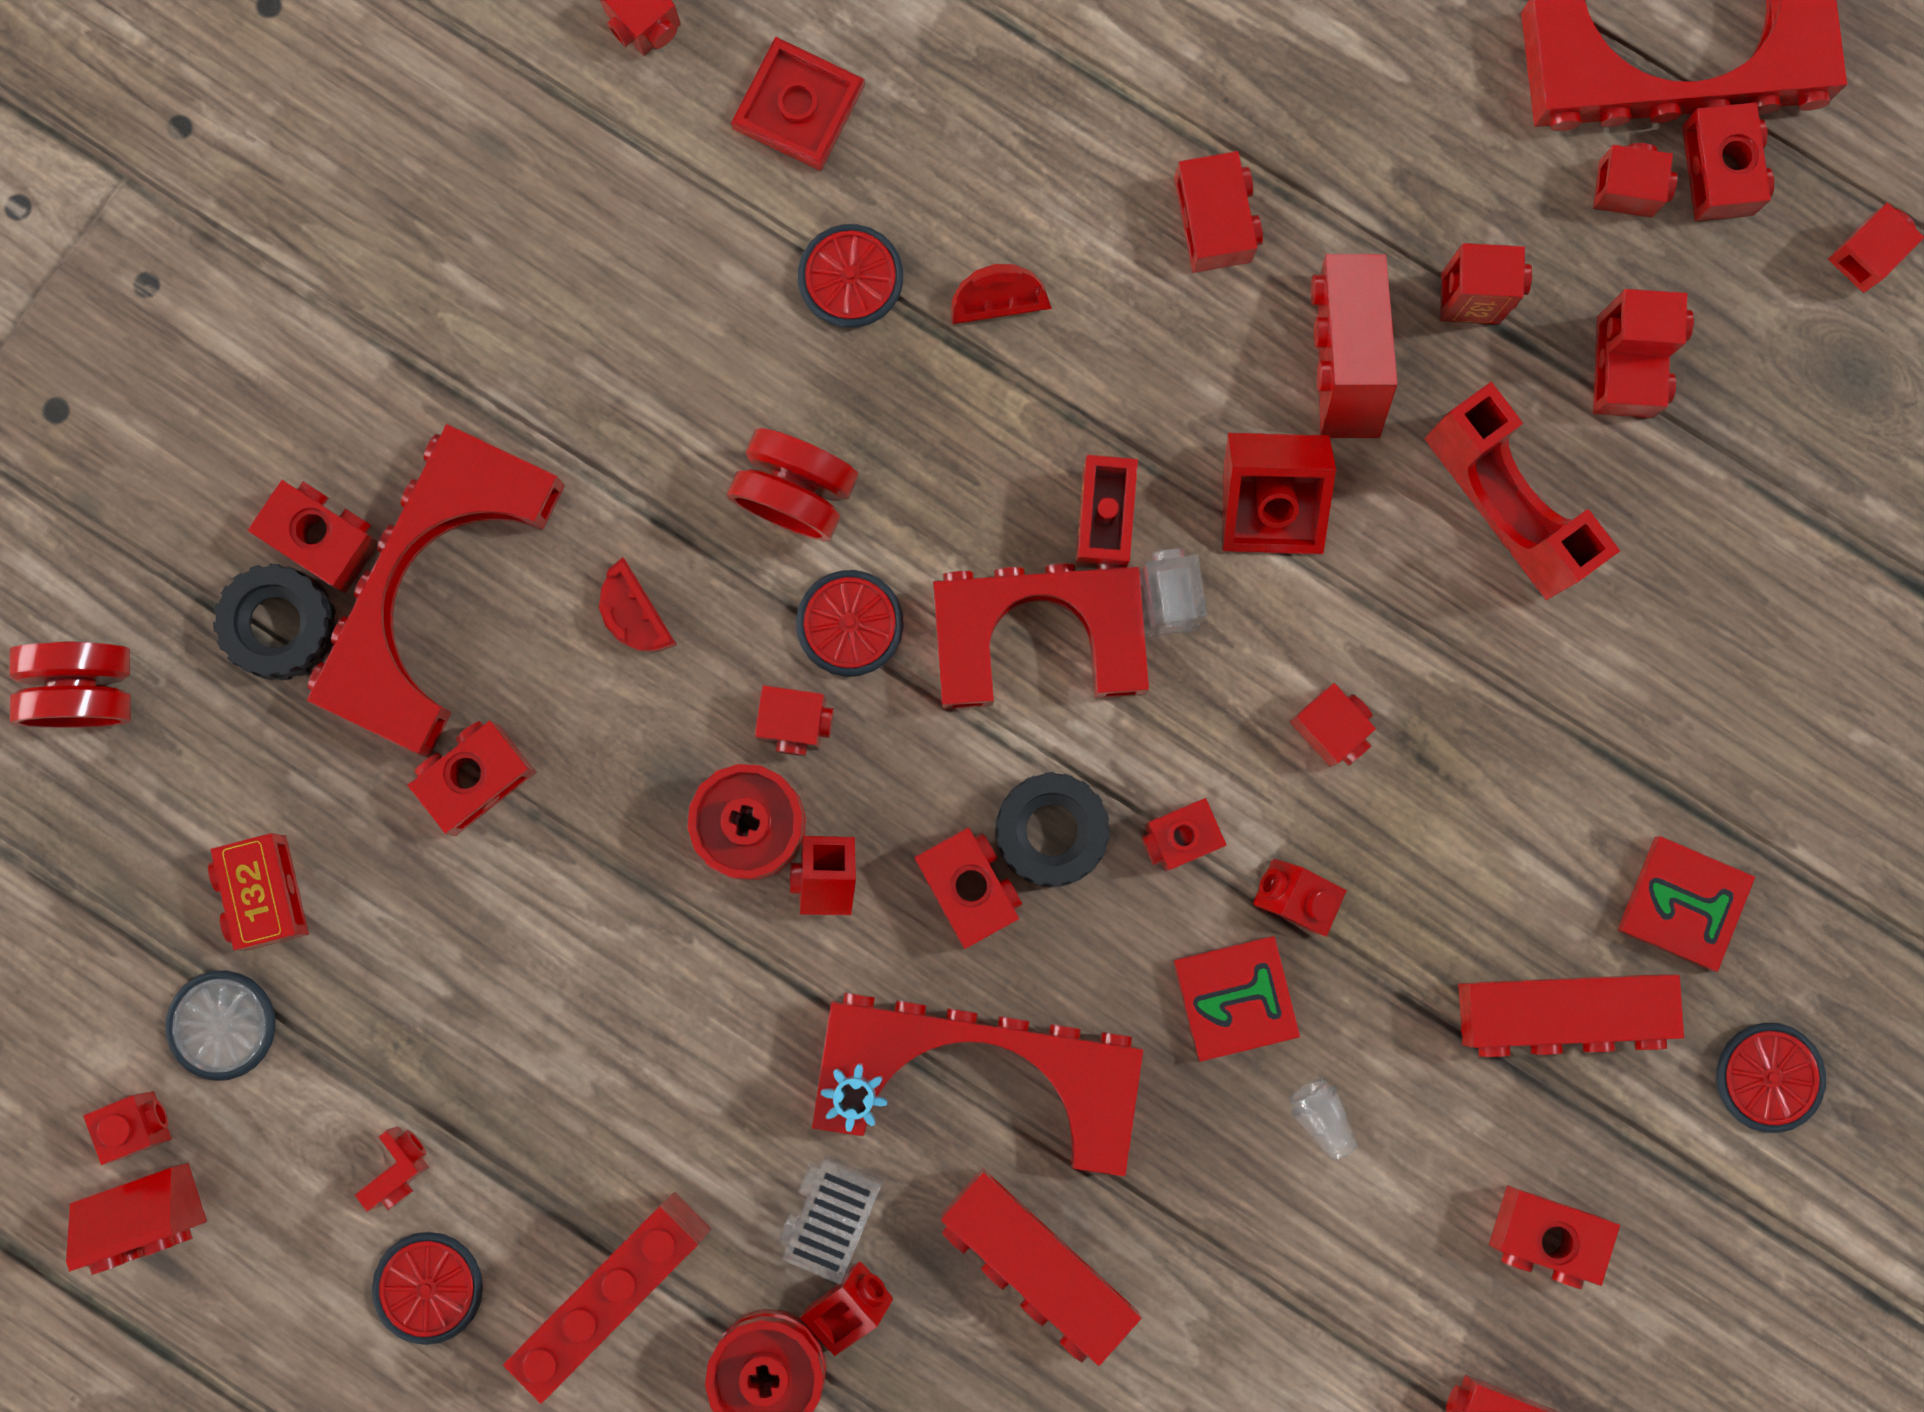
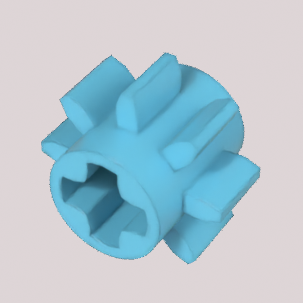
[821,1063,888,1132]

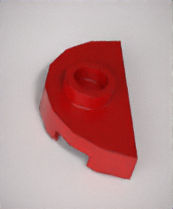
[951,264,1052,324]
[598,557,677,652]

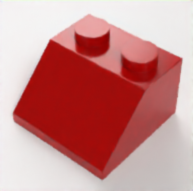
[1222,433,1336,554]

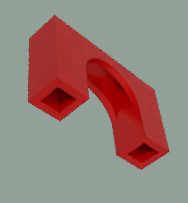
[1424,381,1620,600]
[933,563,1149,710]
[503,1192,711,1405]

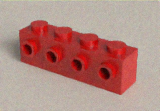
[1458,974,1684,1057]
[940,1167,1142,1366]

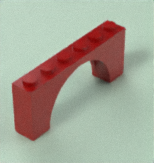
[1521,0,1847,131]
[306,424,565,758]
[812,992,1143,1177]

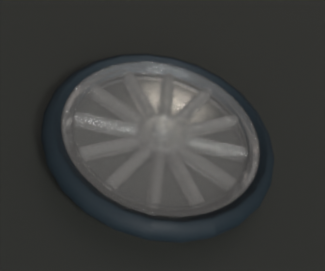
[165,970,276,1081]

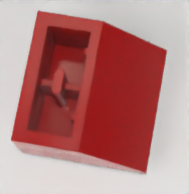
[66,1162,207,1275]

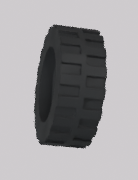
[213,564,337,681]
[995,772,1110,887]

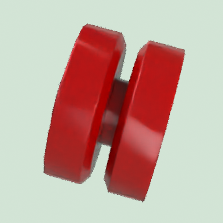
[727,428,859,542]
[9,641,131,728]
[687,764,807,881]
[705,1309,827,1412]

